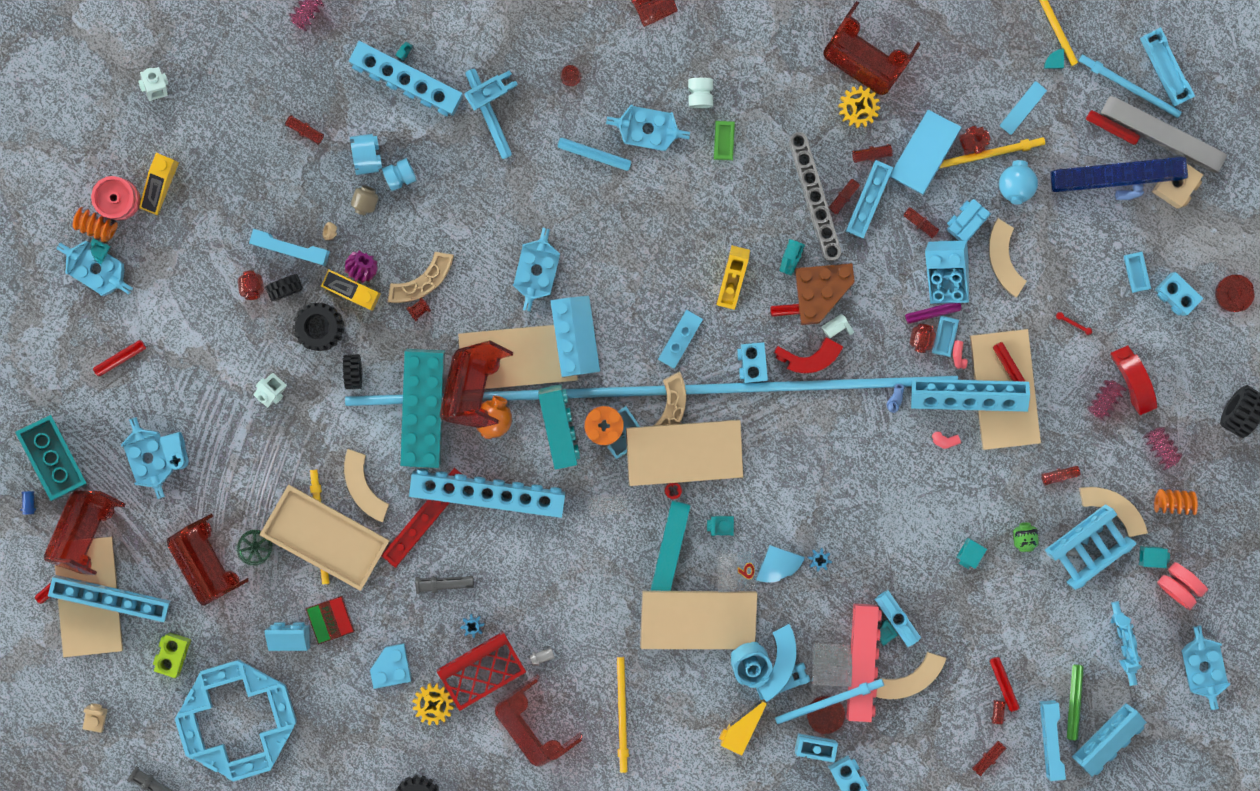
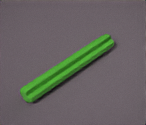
[1067,664,1084,740]

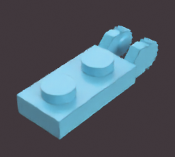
[464,71,518,111]

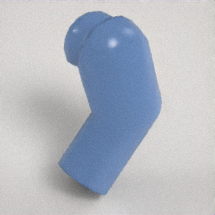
[1115,184,1144,200]
[887,384,904,413]

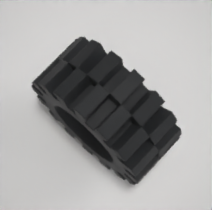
[265,274,304,302]
[343,354,362,389]

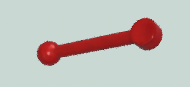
[1056,312,1092,335]

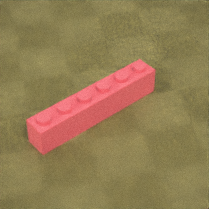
[846,603,882,722]

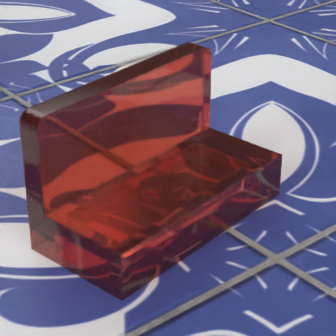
[631,0,678,27]

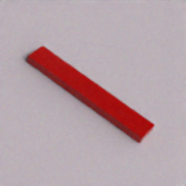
[381,467,467,568]

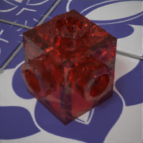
[958,125,991,155]

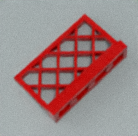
[436,631,526,711]

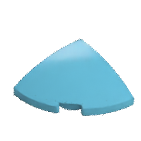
[756,545,805,582]

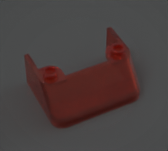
[823,1,920,95]
[440,340,513,428]
[44,490,126,575]
[167,513,249,606]
[495,674,583,767]

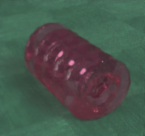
[288,0,325,32]
[1087,380,1127,422]
[1142,427,1183,471]

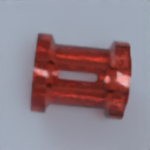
[406,297,432,321]

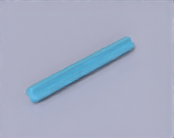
[465,69,512,159]

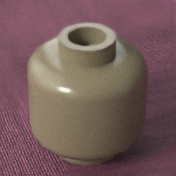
[351,185,379,215]

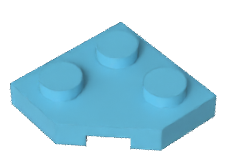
[370,643,412,689]

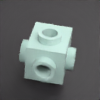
[138,67,168,101]
[254,373,287,408]

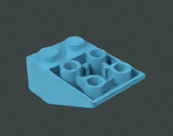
[925,240,969,304]

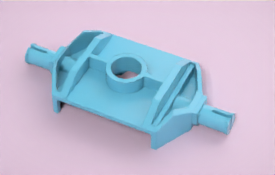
[606,105,690,151]
[513,228,560,312]
[56,241,133,296]
[121,417,173,499]
[1110,601,1142,686]
[1181,625,1230,710]

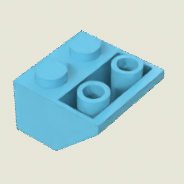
[265,622,310,651]

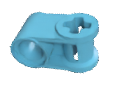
[160,432,189,470]

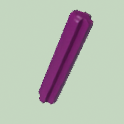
[905,303,962,324]

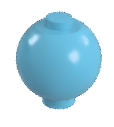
[999,160,1038,205]

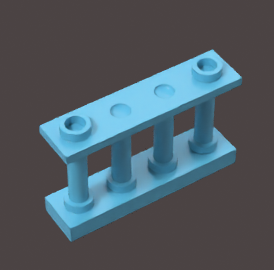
[1045,504,1137,590]

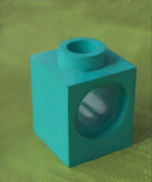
[956,538,987,569]
[1139,546,1170,568]

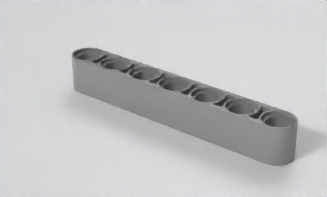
[1100,96,1227,173]
[789,132,841,261]

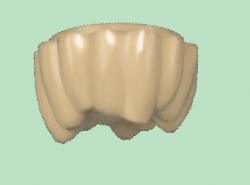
[323,222,337,240]

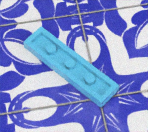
[845,160,893,239]

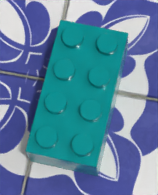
[538,384,580,470]
[15,415,87,502]

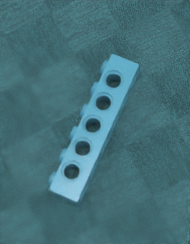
[349,41,464,117]
[911,379,1030,412]
[48,575,170,622]

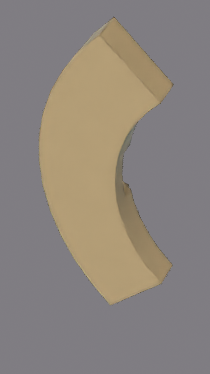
[989,218,1027,298]
[388,252,454,303]
[653,372,686,426]
[344,449,389,522]
[1079,487,1148,537]
[876,652,946,699]

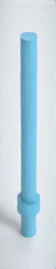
[1078,54,1181,118]
[775,679,884,724]

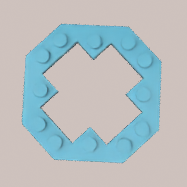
[175,659,297,782]

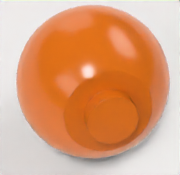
[474,396,512,439]

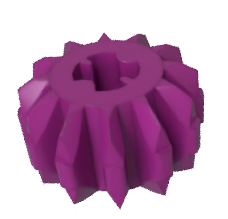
[345,250,378,283]

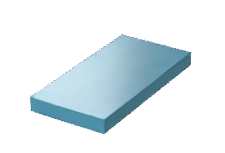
[890,110,962,195]

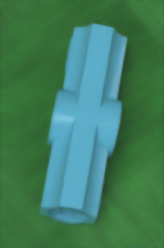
[874,590,921,647]

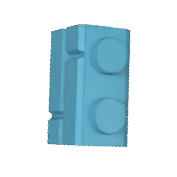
[946,199,991,242]
[795,733,838,763]

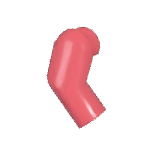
[952,340,968,369]
[932,431,961,449]

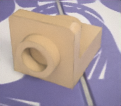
[82,704,107,733]

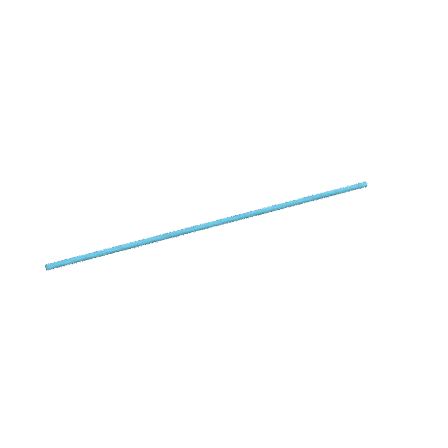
[345,376,958,406]

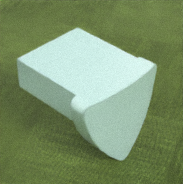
[821,314,854,338]

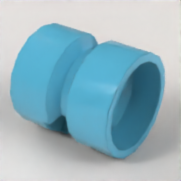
[382,158,417,191]

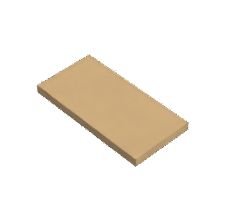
[458,325,578,391]
[970,329,1041,450]
[626,420,743,486]
[260,484,390,591]
[53,536,123,657]
[640,591,757,649]

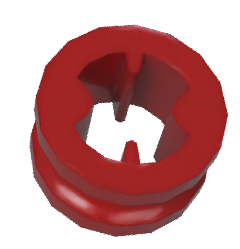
[665,483,682,499]

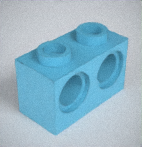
[1155,272,1203,316]
[737,342,768,383]
[828,756,869,791]

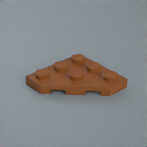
[795,263,855,325]

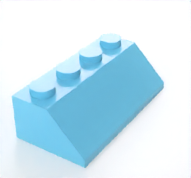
[550,296,600,377]
[1072,703,1147,777]

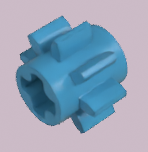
[808,548,832,572]
[460,614,485,638]

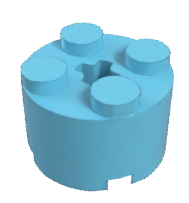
[350,134,382,175]
[731,642,773,688]

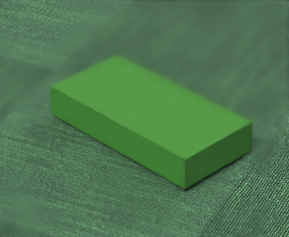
[714,121,735,161]

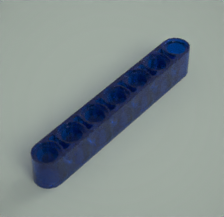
[1050,157,1188,192]

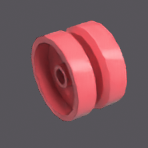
[91,176,140,221]
[1157,562,1208,610]

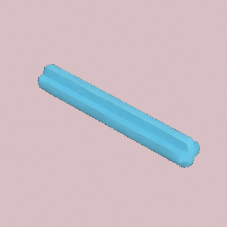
[558,138,631,171]

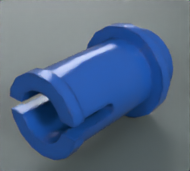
[20,491,36,515]

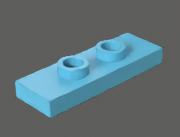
[658,310,703,369]

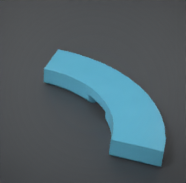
[758,624,796,703]

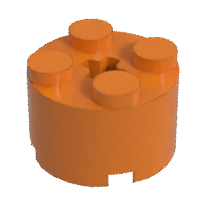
[585,406,624,445]

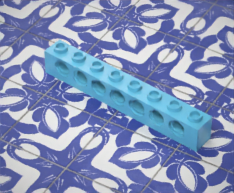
[409,469,565,518]

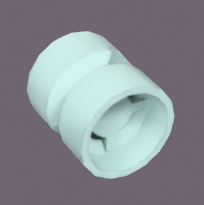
[688,78,713,108]

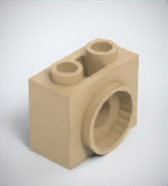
[1151,158,1203,209]

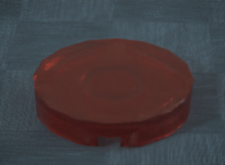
[1215,275,1255,312]
[807,695,845,734]

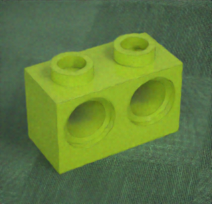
[153,632,191,678]

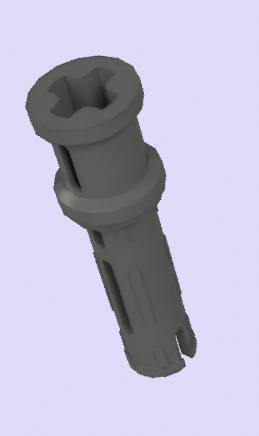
[415,576,474,594]
[127,766,173,791]

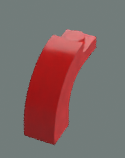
[773,337,843,373]
[1111,345,1157,415]

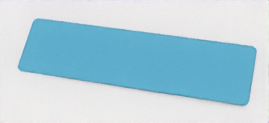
[1000,81,1047,135]

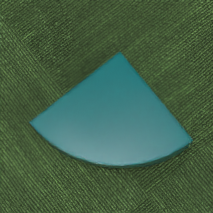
[395,42,413,61]
[1044,49,1064,69]
[90,238,111,265]
[879,619,898,646]

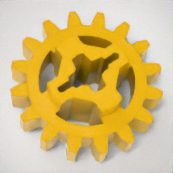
[838,86,880,128]
[412,683,454,725]

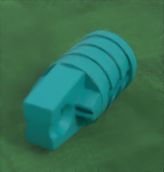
[779,239,805,276]

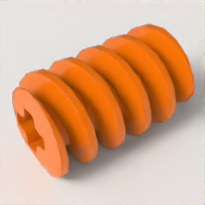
[72,207,118,243]
[1154,489,1198,515]

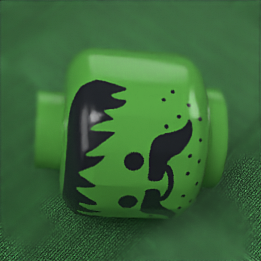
[1013,522,1039,552]

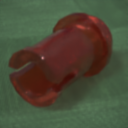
[990,700,1006,725]

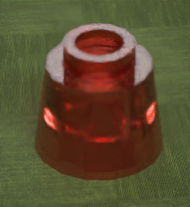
[560,65,581,86]

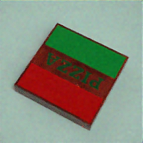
[306,595,355,645]

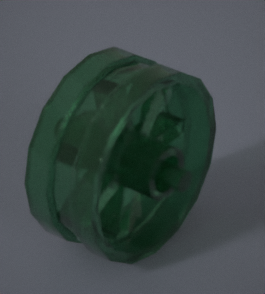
[236,530,273,566]

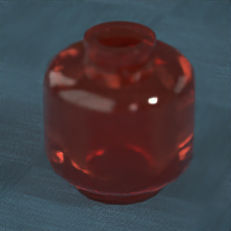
[237,270,264,300]
[909,324,937,353]

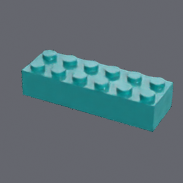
[400,348,445,468]

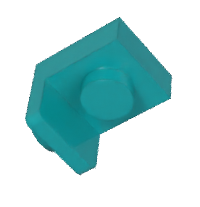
[707,516,734,536]

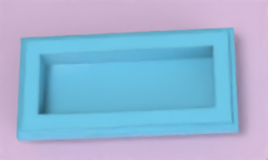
[1124,251,1151,293]
[932,316,959,357]

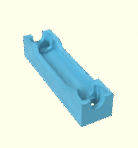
[1140,27,1195,107]
[249,229,330,266]
[1040,700,1066,781]

